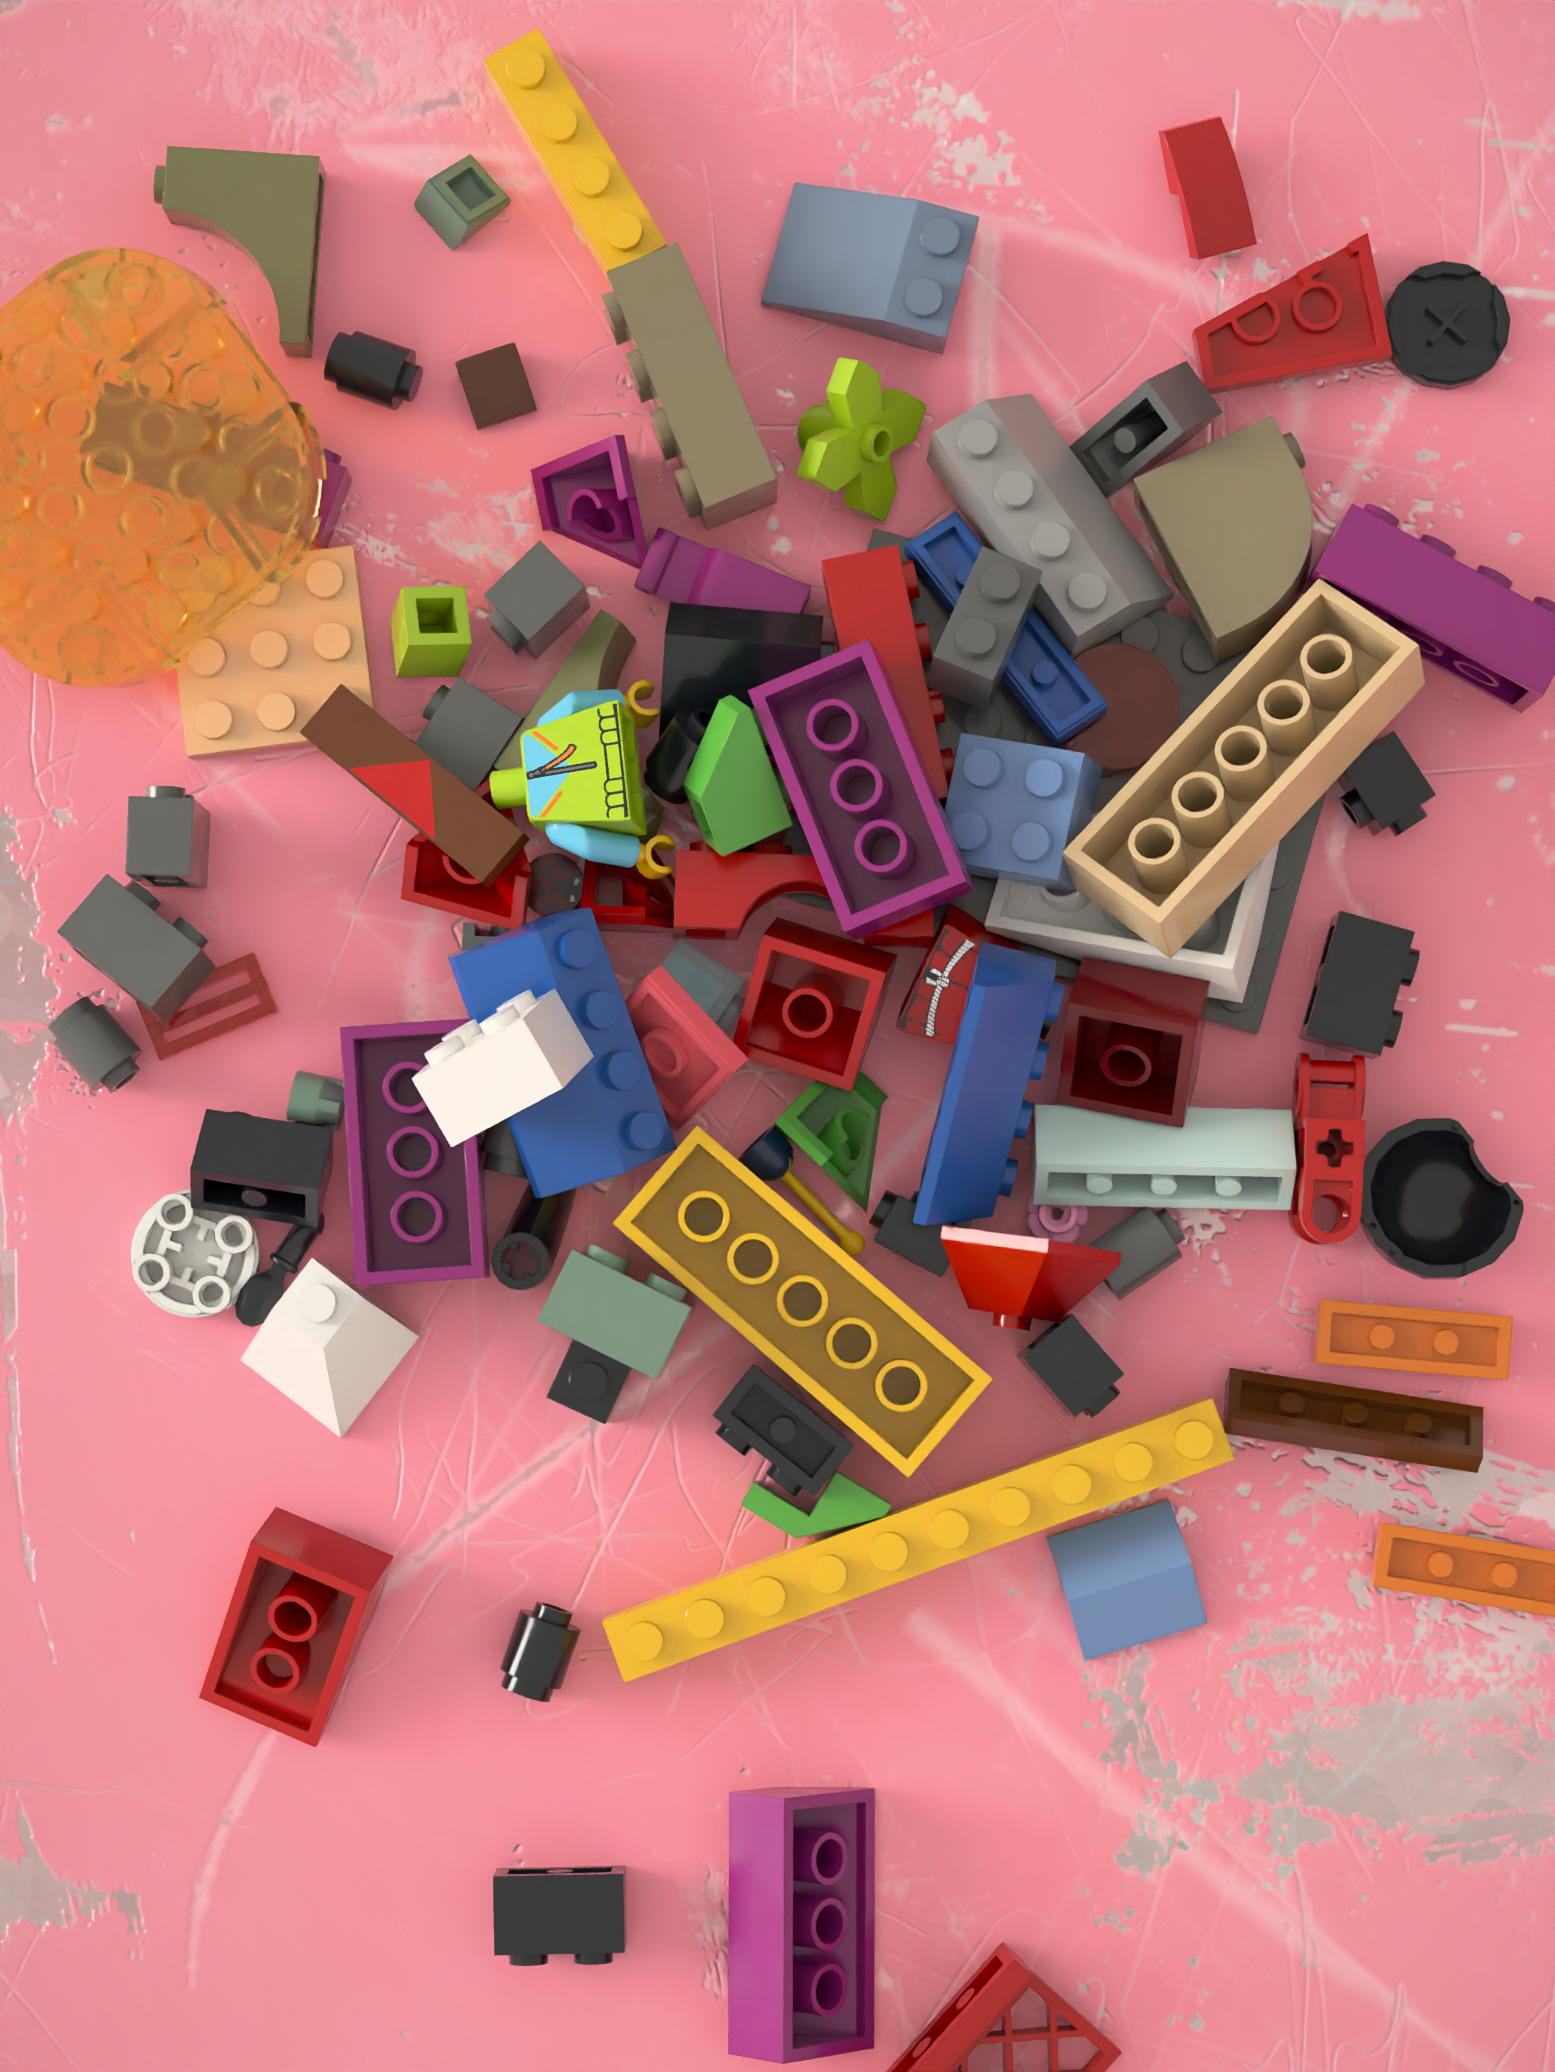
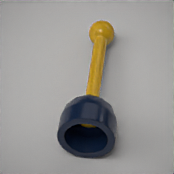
[737,1125,865,1256]

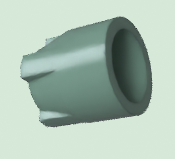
[287,1070,345,1131]

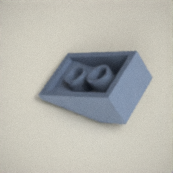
[761,182,979,355]

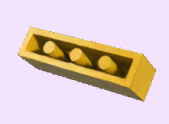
[483,28,667,279]

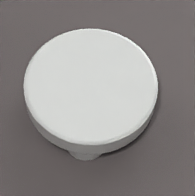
[131,1190,261,1318]

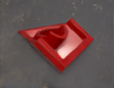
[401,778,532,930]
[581,848,675,933]

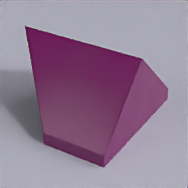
[531,435,647,570]

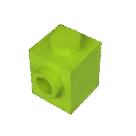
[390,586,472,678]

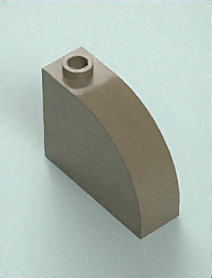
[1133,416,1313,662]

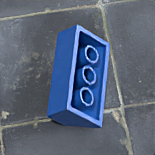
[448,907,677,1198]
[913,941,1065,1226]

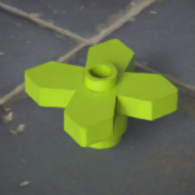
[797,357,926,522]

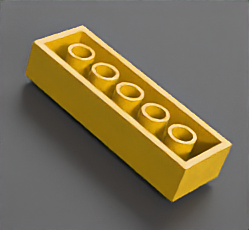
[612,1125,993,1478]

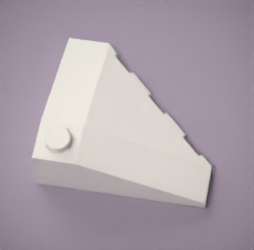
[984,812,1280,1003]

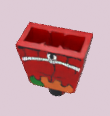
[896,903,1053,1045]

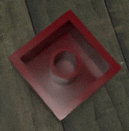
[1057,957,1210,1128]

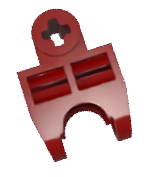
[1288,1053,1366,1245]

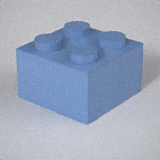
[944,733,1103,893]

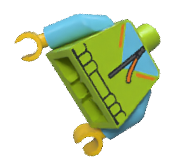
[490,680,676,879]

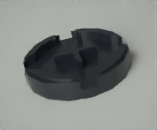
[1384,261,1510,390]

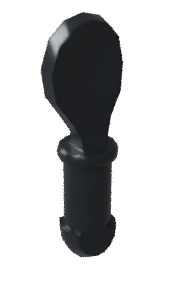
[235,1212,325,1327]

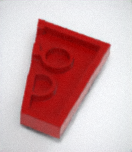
[1192,232,1393,394]

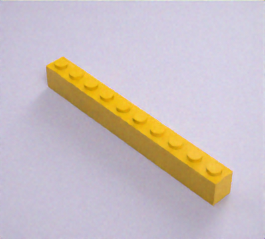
[602,1397,1235,1683]

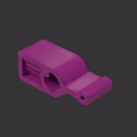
[634,527,811,614]

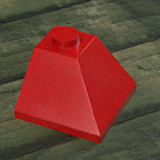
[941,1225,1121,1331]

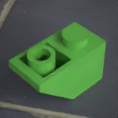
[683,695,793,857]

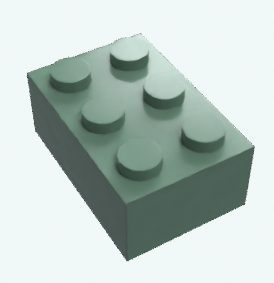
[537,1244,695,1380]

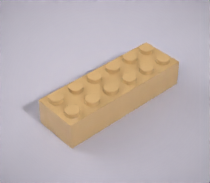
[1062,578,1425,959]

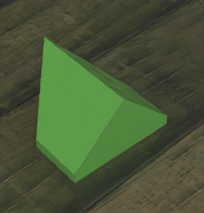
[774,1071,888,1213]

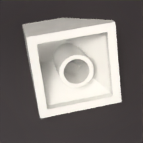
[240,1258,420,1438]

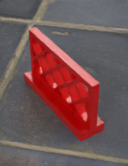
[886,1942,1122,2072]

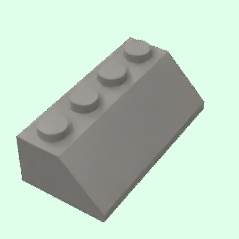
[926,394,1174,660]

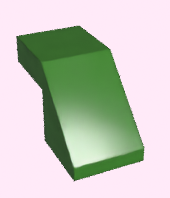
[741,1470,892,1539]

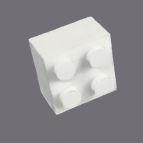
[411,989,594,1147]

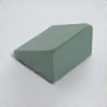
[414,154,512,250]

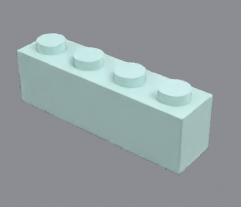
[1031,1104,1297,1210]

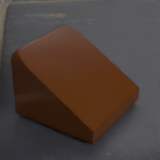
[455,343,537,430]

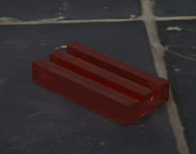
[136,952,280,1061]

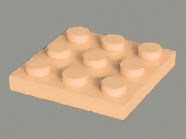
[164,545,375,759]

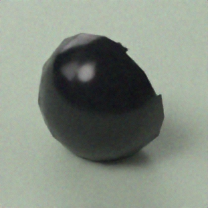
[1360,1118,1524,1280]

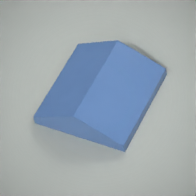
[1046,1499,1207,1661]

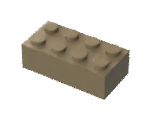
[600,242,777,531]

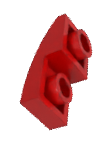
[1158,116,1257,260]

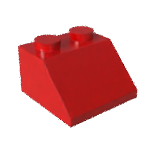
[733,917,898,1092]

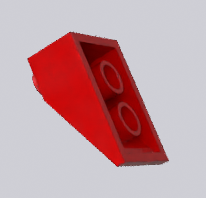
[199,1506,394,1747]

